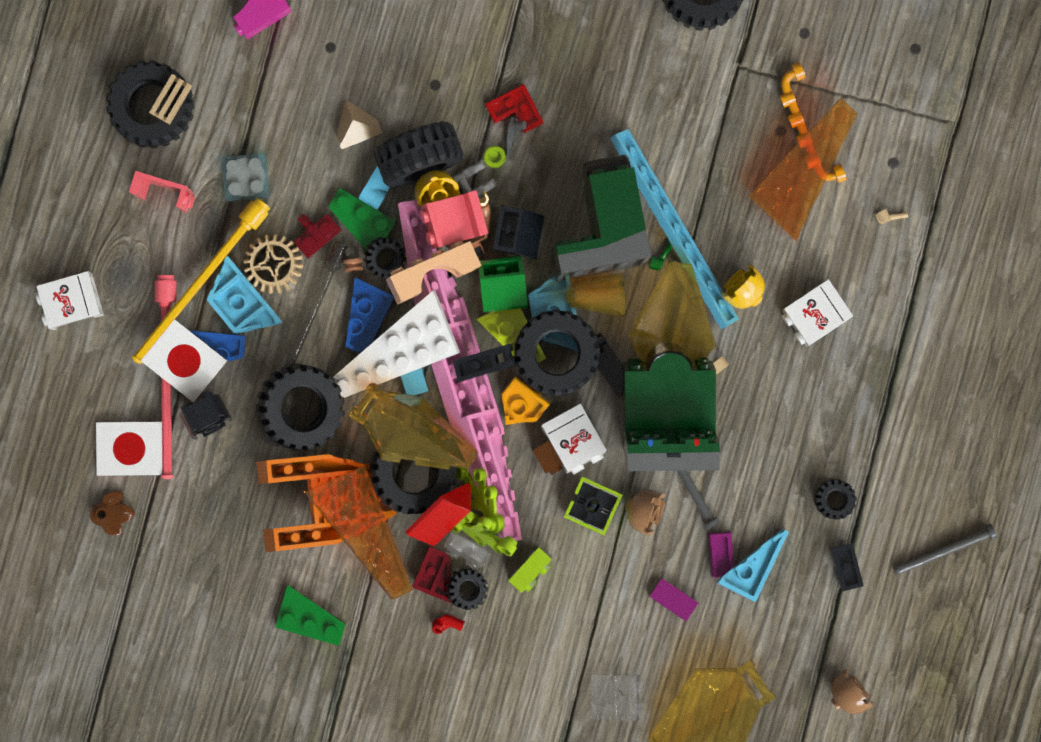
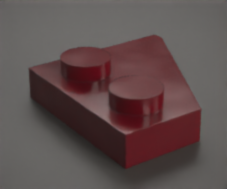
[411,546,452,604]

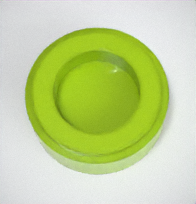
[484,146,506,169]

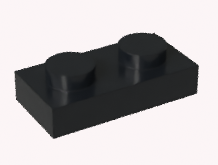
[830,543,864,592]

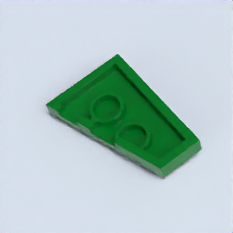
[329,188,397,256]
[275,584,346,646]

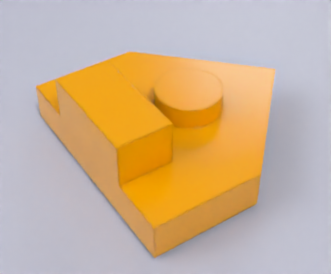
[501,376,551,425]

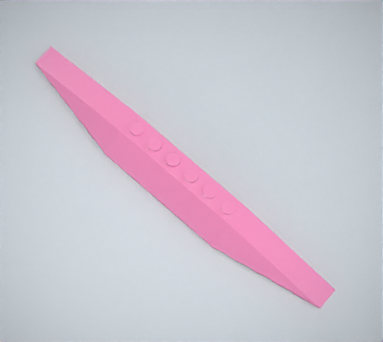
[398,200,522,541]

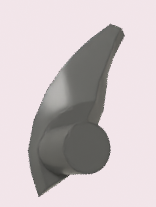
[506,117,527,159]

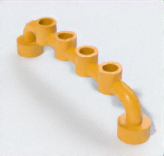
[779,62,847,183]

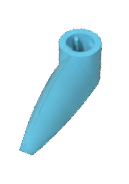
[358,166,389,210]

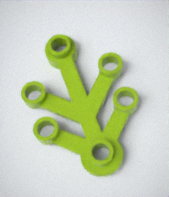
[455,462,505,535]
[452,511,517,556]

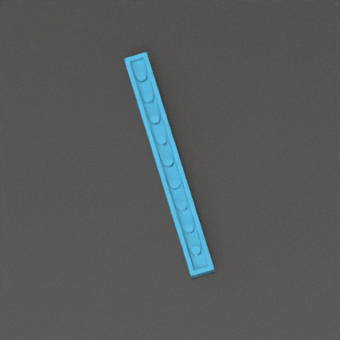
[610,129,739,330]

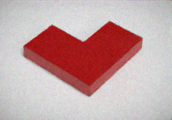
[485,84,544,134]

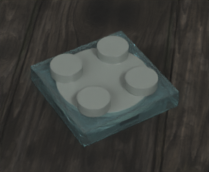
[222,153,270,202]

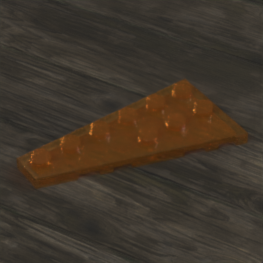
[748,98,857,241]
[305,466,413,599]

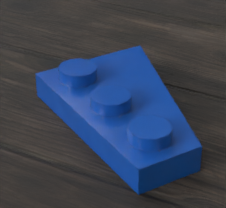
[346,278,394,353]
[189,330,246,362]

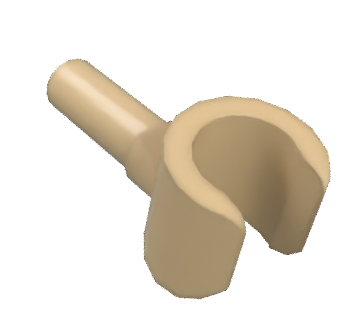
[875,209,908,224]

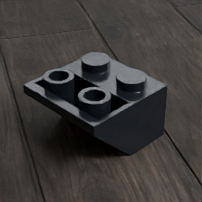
[493,205,545,259]

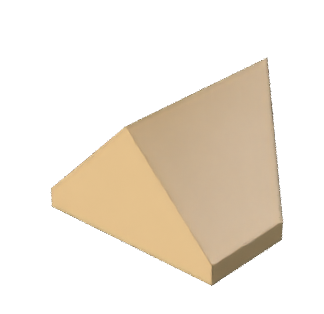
[336,99,382,150]

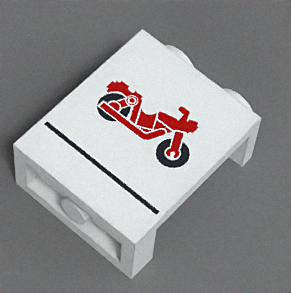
[35,271,104,330]
[782,279,853,347]
[541,404,607,475]

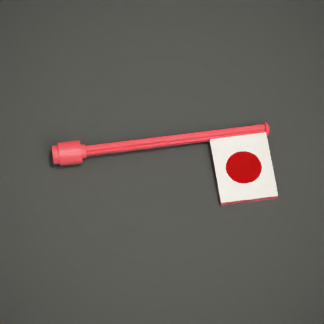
[96,275,177,479]

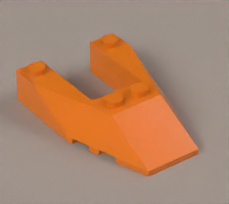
[256,454,397,552]

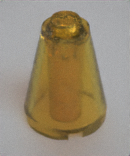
[566,273,625,317]

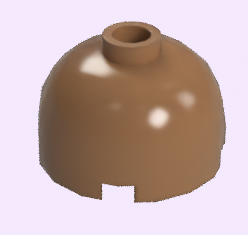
[625,490,665,536]
[831,669,874,715]

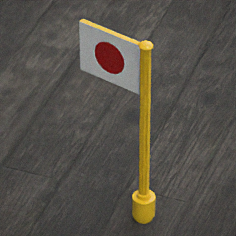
[131,197,270,403]

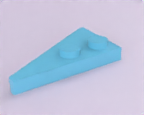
[716,529,789,602]

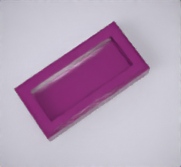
[708,532,734,578]
[649,578,699,622]

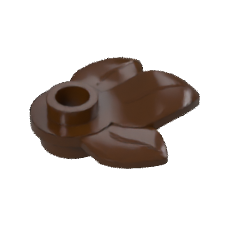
[90,491,135,536]

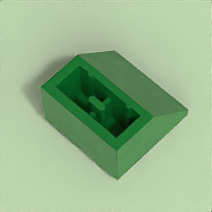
[478,256,528,313]

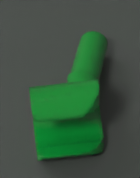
[649,243,673,271]

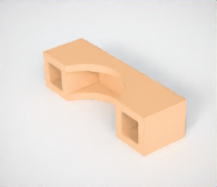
[386,241,481,304]

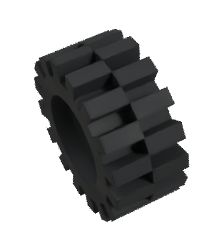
[363,237,406,278]
[815,479,857,520]
[445,568,489,610]

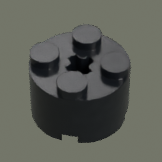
[180,391,232,440]

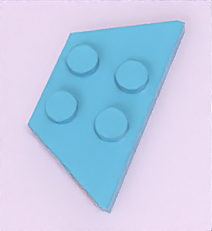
[207,256,282,334]
[528,275,578,351]

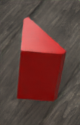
[405,483,471,546]

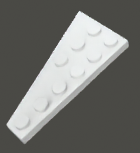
[333,290,460,398]

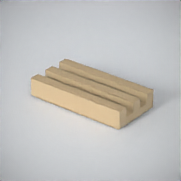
[149,74,192,125]

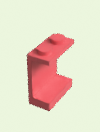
[129,171,195,213]
[420,190,488,249]

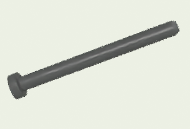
[677,471,720,530]
[894,524,997,575]

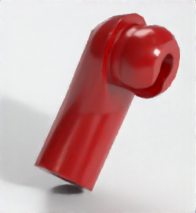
[431,614,465,634]

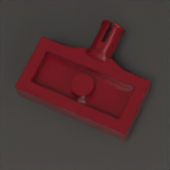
[294,213,342,259]

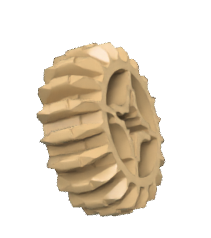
[243,234,303,294]

